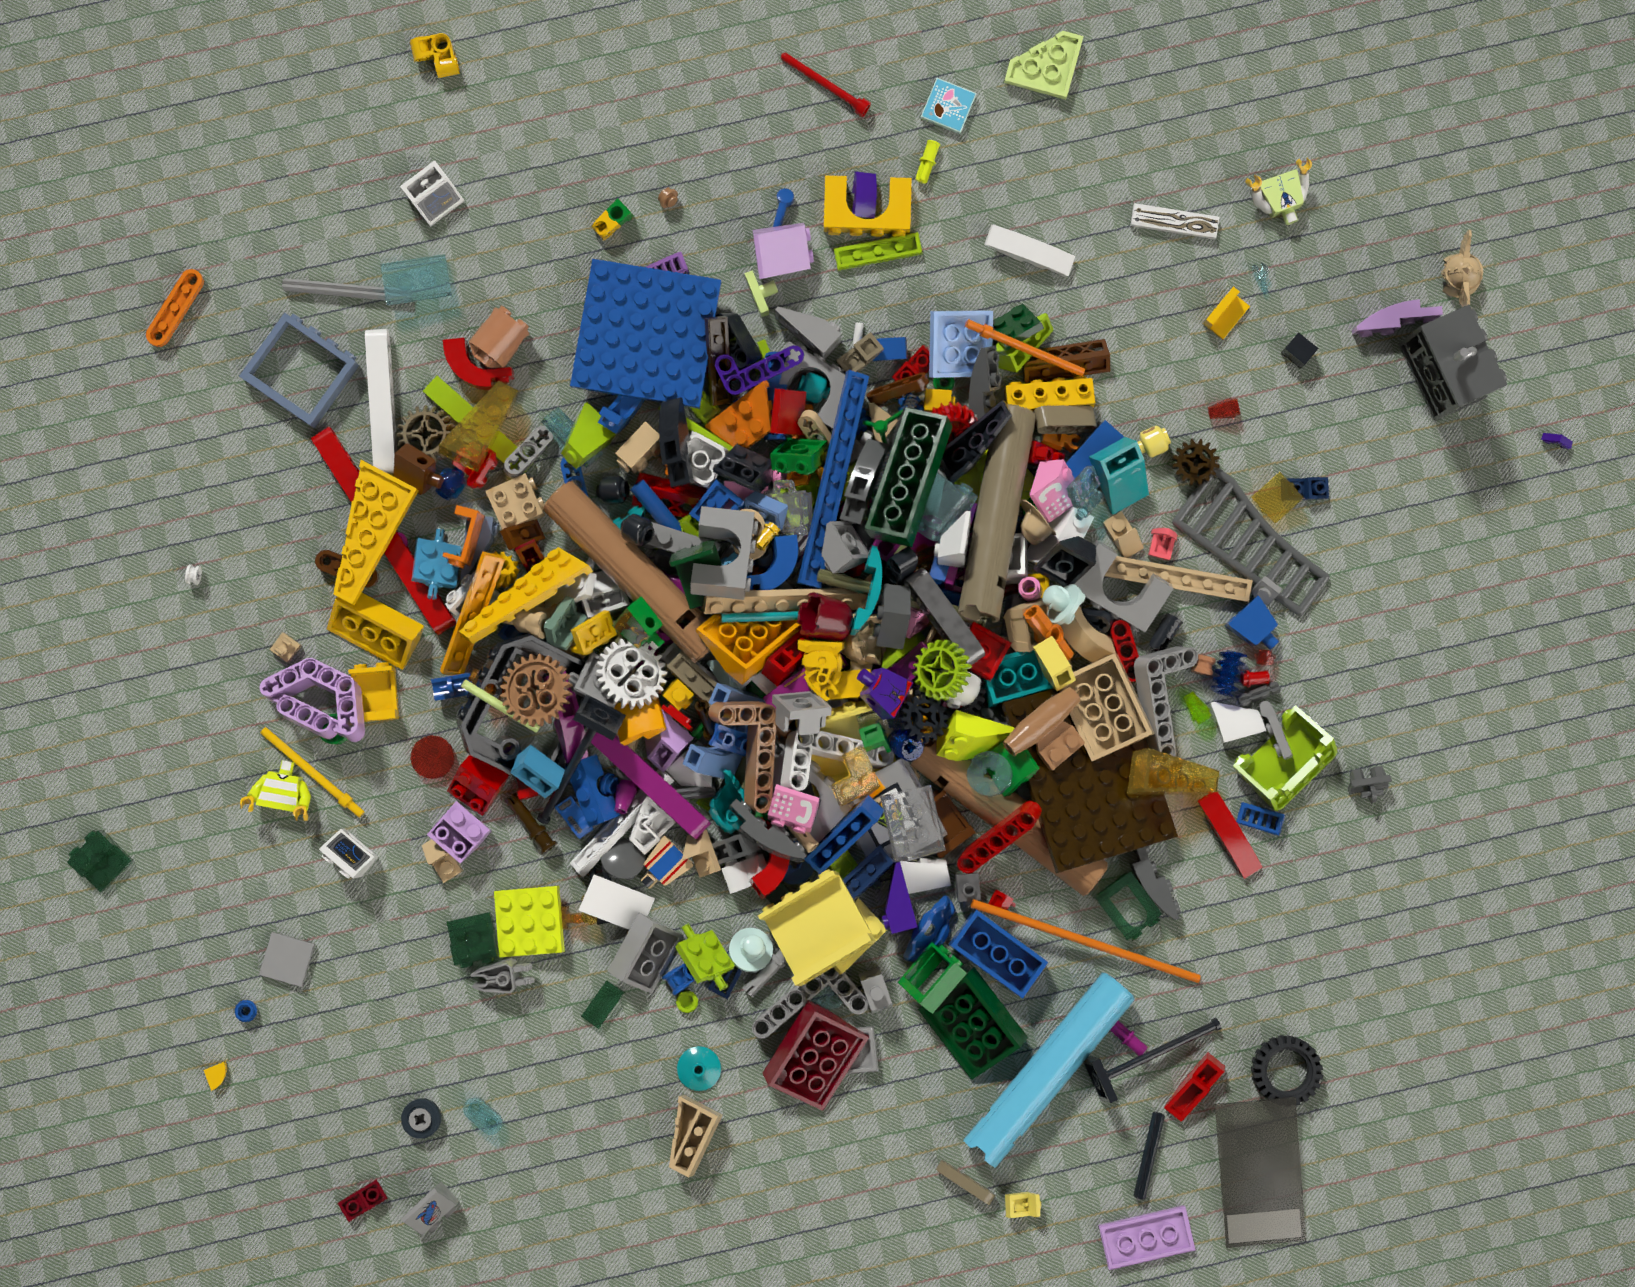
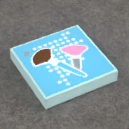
[920,78,977,134]

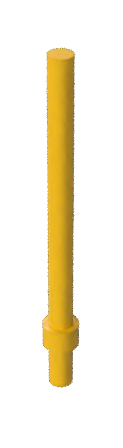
[260,727,365,818]

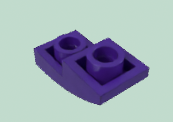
[852,171,877,218]

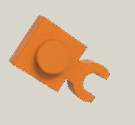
[1040,434,1081,453]

